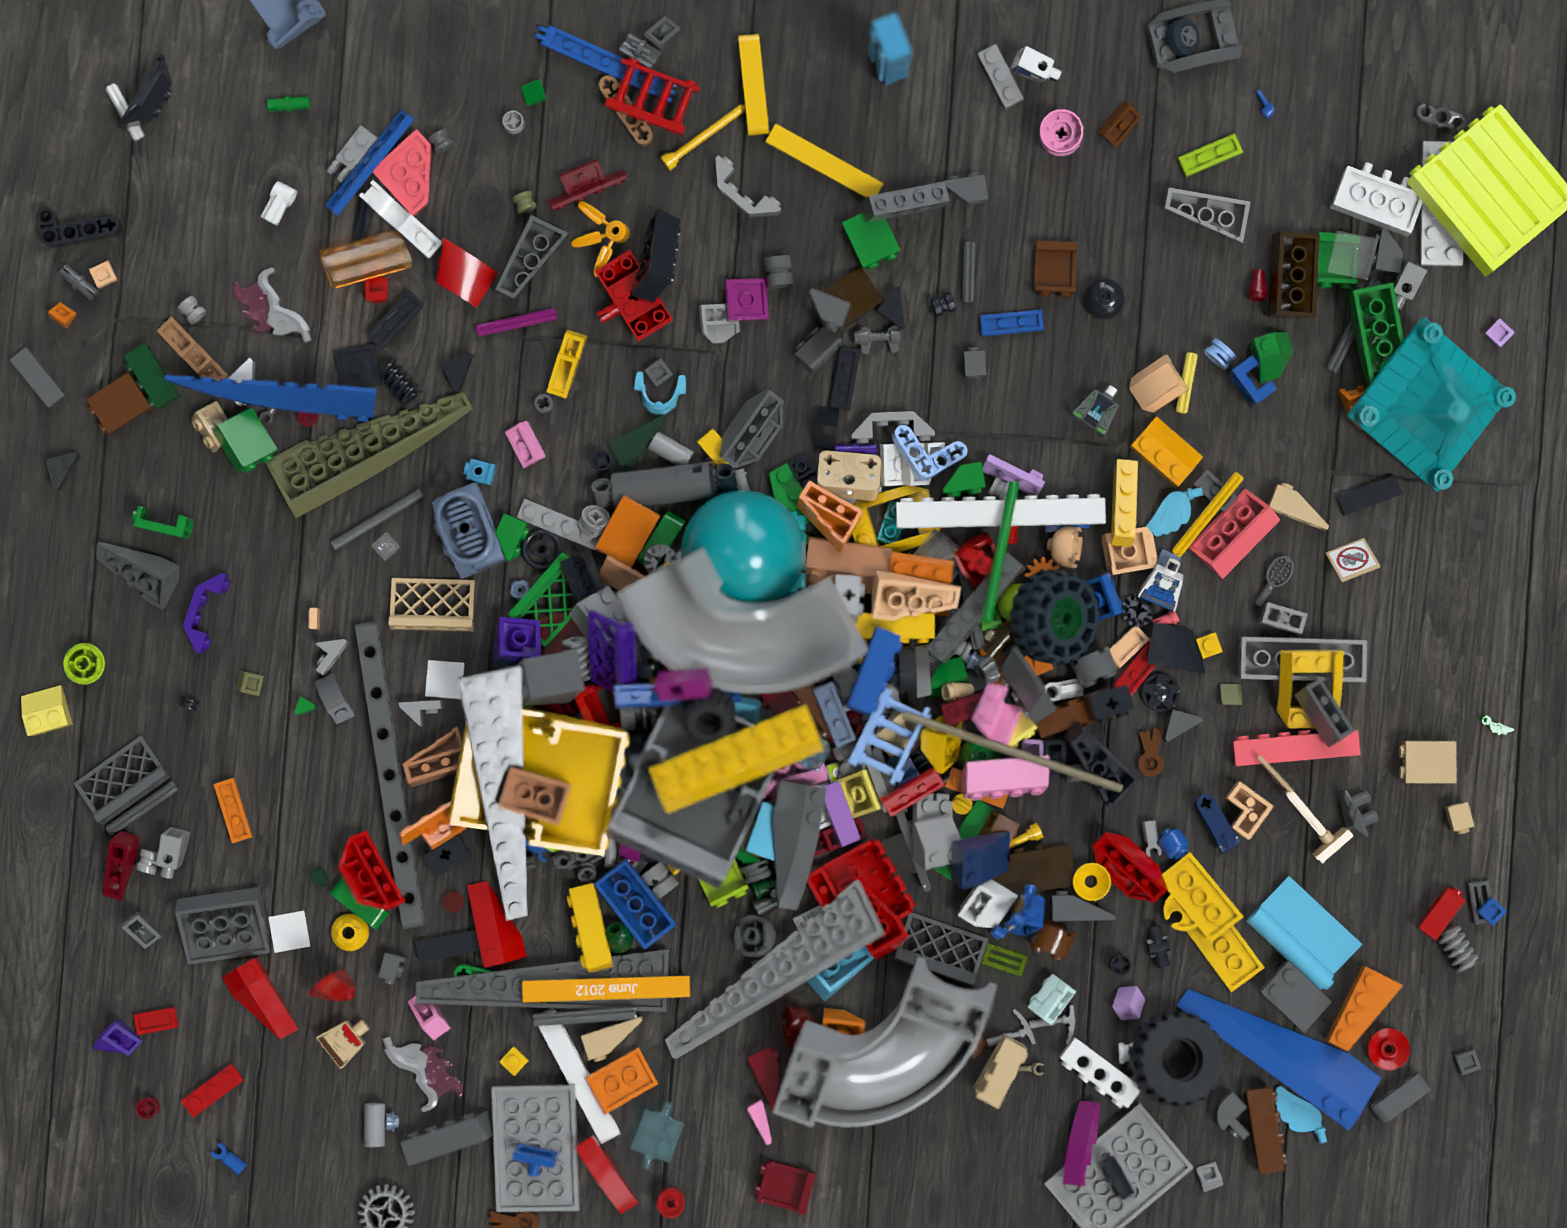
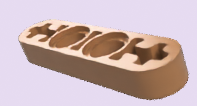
[599,76,653,146]

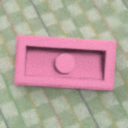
[505,421,546,469]

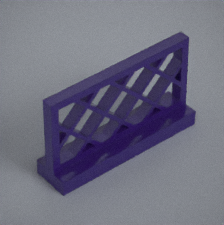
[587,610,637,692]

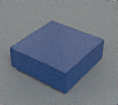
[1477,897,1507,926]

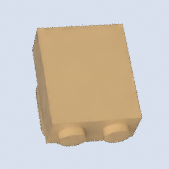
[1399,741,1456,783]

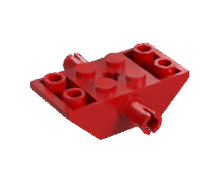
[595,250,673,342]

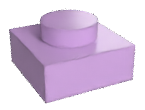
[1484,318,1515,348]

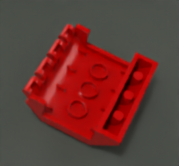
[807,838,916,919]

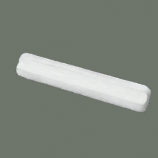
[106,84,144,141]

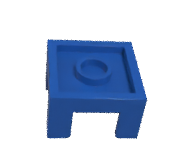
[1227,355,1277,408]

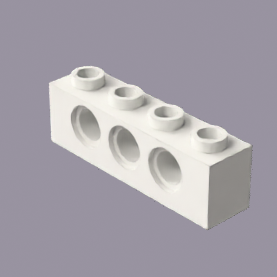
[1059,1037,1140,1108]

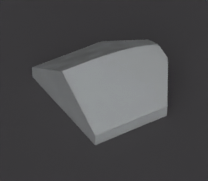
[699,304,740,343]

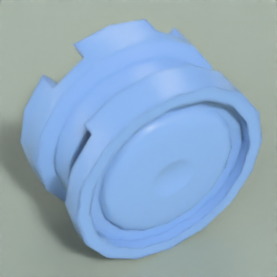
[1204,338,1236,370]

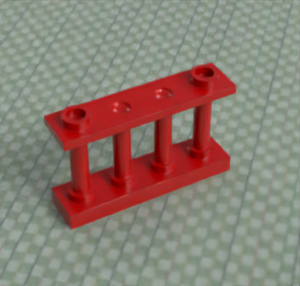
[605,57,701,137]

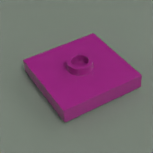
[724,278,769,322]

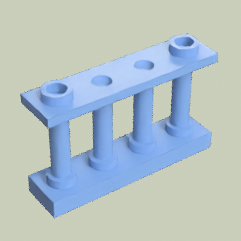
[848,688,932,786]

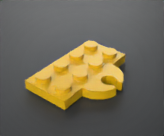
[1162,852,1244,943]

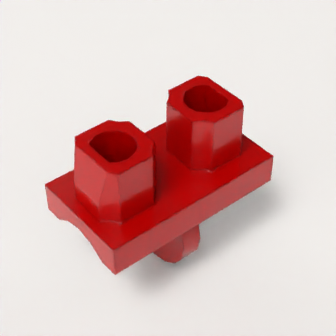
[961,547,993,574]

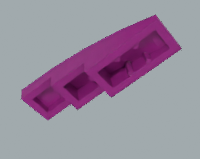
[1063,1101,1100,1186]

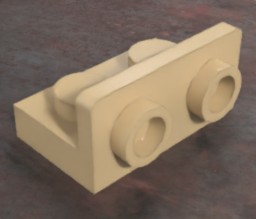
[191,401,228,452]

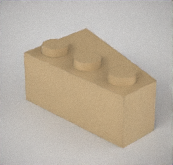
[973,1033,1028,1109]

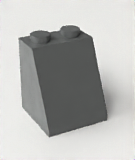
[516,650,584,706]

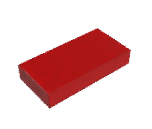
[133,1007,179,1035]

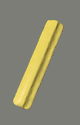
[1176,352,1197,413]

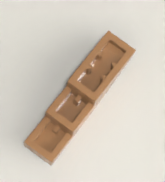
[157,317,230,381]

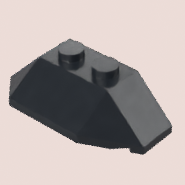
[118,53,173,129]

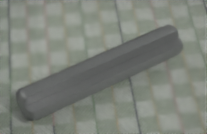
[962,241,975,303]

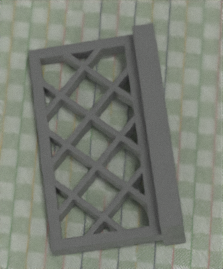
[73,736,171,825]
[893,913,988,987]

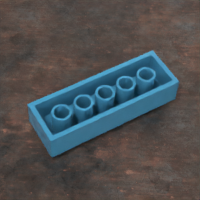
[868,13,912,86]

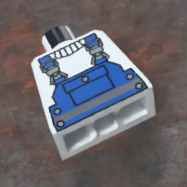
[1010,46,1061,83]
[1138,558,1184,612]

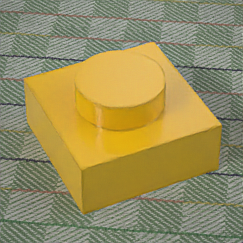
[1196,632,1223,659]
[500,1046,529,1076]

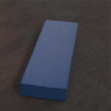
[980,310,1044,337]

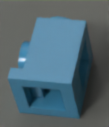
[464,459,497,486]

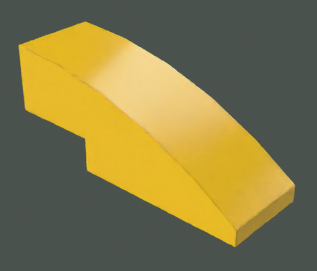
[547,330,587,398]

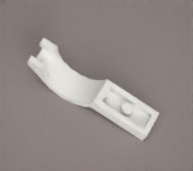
[359,180,441,258]

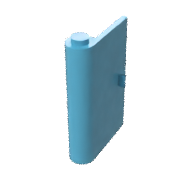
[1246,876,1362,990]

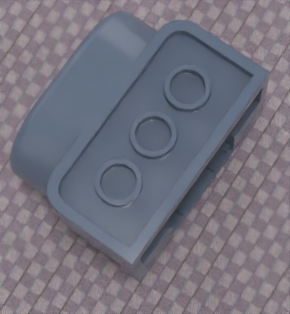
[432,482,508,579]

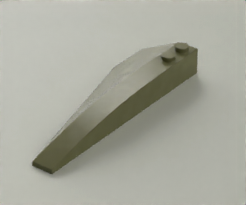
[266,392,473,518]

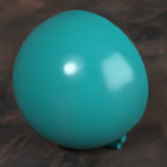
[681,490,806,603]

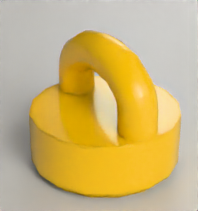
[952,794,972,814]

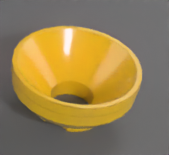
[1073,863,1111,901]
[331,913,369,951]

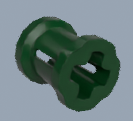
[752,876,776,899]

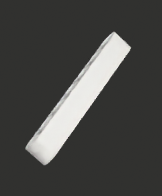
[538,1008,620,1144]

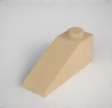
[1268,483,1329,531]
[581,1015,643,1062]

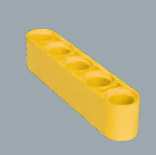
[738,34,769,136]

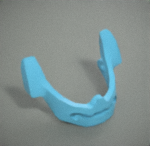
[634,372,686,414]

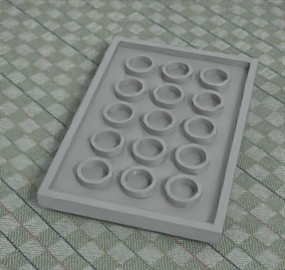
[492,1084,580,1212]
[1044,1103,1194,1228]

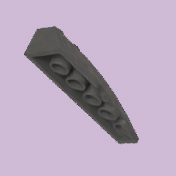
[772,780,827,910]

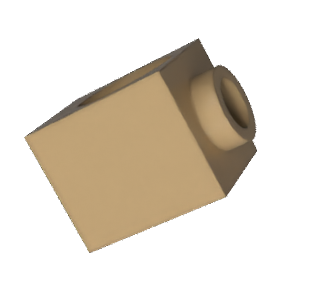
[1444,802,1474,834]

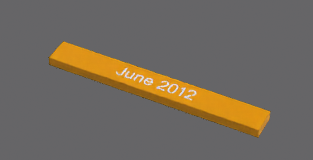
[522,975,690,1002]

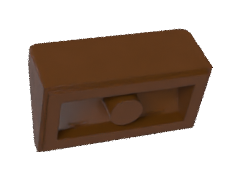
[1097,101,1142,148]

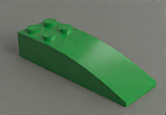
[1347,283,1404,388]

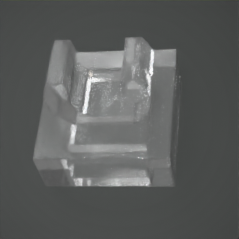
[371,532,401,561]

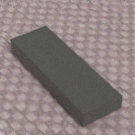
[10,347,66,408]

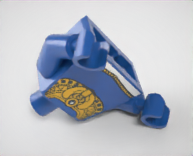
[990,885,1044,939]

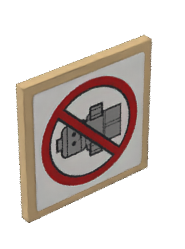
[1326,538,1380,582]

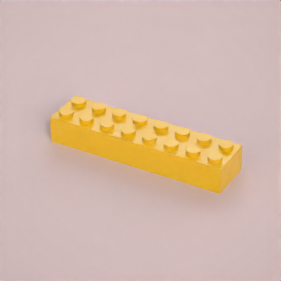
[649,705,824,814]

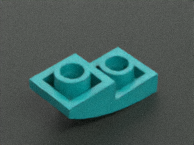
[877,500,902,545]

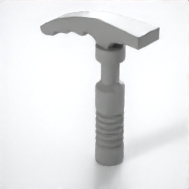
[1029,1004,1075,1044]
[987,1009,1035,1047]

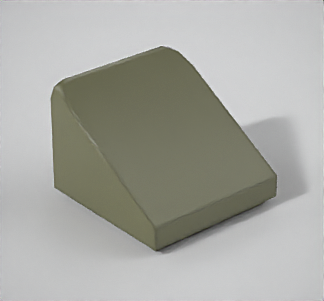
[235,671,264,696]
[1220,684,1242,705]

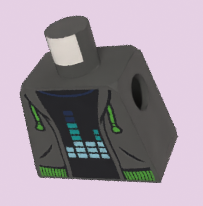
[1071,384,1119,437]

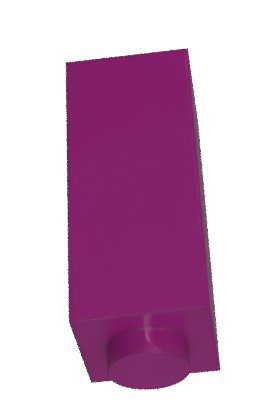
[654,667,713,701]

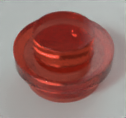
[443,892,464,913]

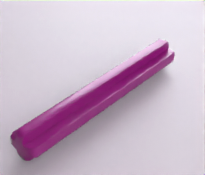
[476,308,557,336]

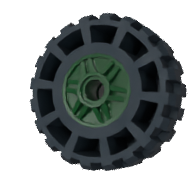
[1010,569,1099,665]

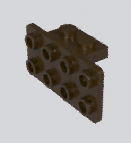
[992,844,1075,895]

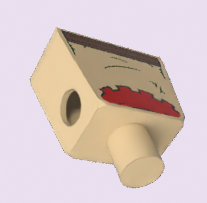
[317,1019,370,1069]

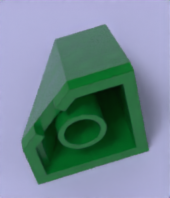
[1248,332,1294,384]

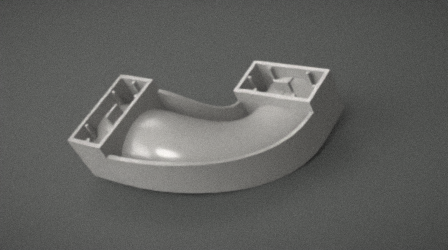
[616,548,869,693]
[773,956,997,1127]

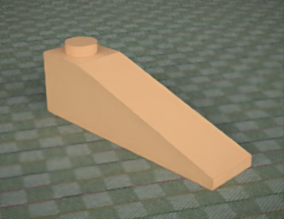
[872,571,961,620]

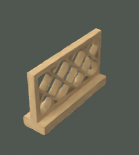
[389,578,475,631]

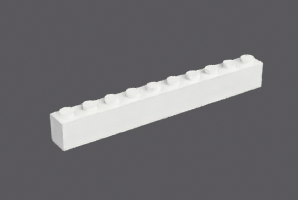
[896,494,1106,529]

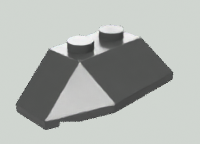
[720,389,784,468]

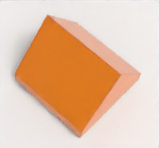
[48,302,77,329]

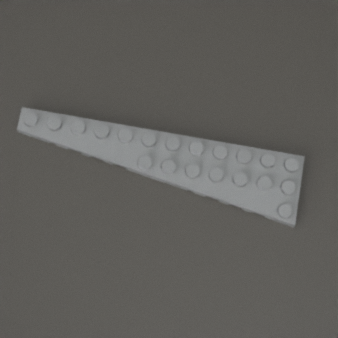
[665,880,885,1059]

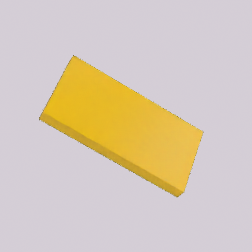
[1186,925,1265,992]

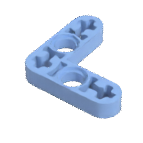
[892,425,967,481]

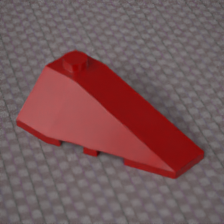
[467,881,527,968]
[222,957,299,1040]

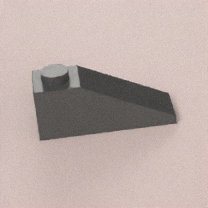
[1051,891,1115,921]

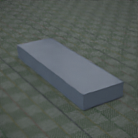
[813,682,856,747]

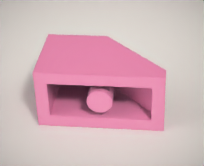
[408,996,450,1040]

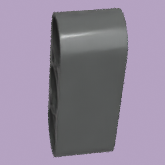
[1370,1072,1431,1124]

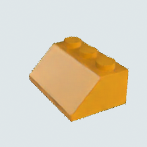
[1129,416,1203,488]

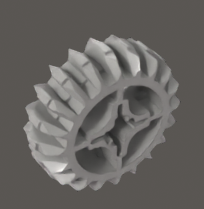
[358,1184,415,1228]

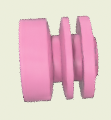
[1040,109,1083,156]

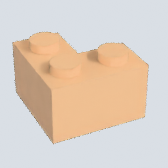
[1225,781,1274,840]

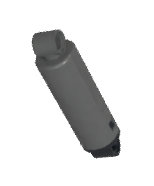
[591,461,738,508]

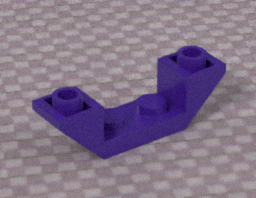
[183,573,231,654]

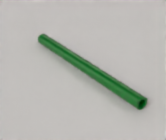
[981,481,1019,623]

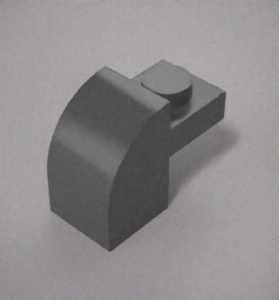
[315,673,355,725]
[1215,1090,1249,1140]

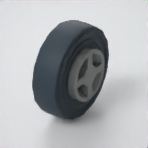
[1167,19,1200,57]

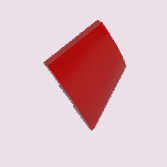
[435,238,498,308]

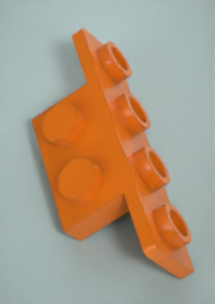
[399,801,467,850]

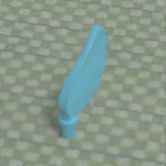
[1145,487,1203,537]
[1276,1086,1327,1144]

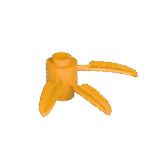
[571,201,630,277]

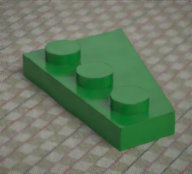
[769,463,811,524]

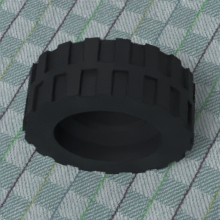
[898,646,917,693]

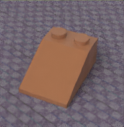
[498,767,571,825]

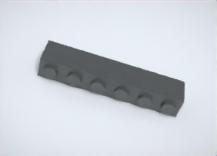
[926,553,1026,664]

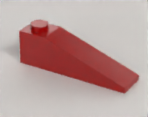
[953,532,998,608]
[835,874,909,960]
[307,968,358,1002]

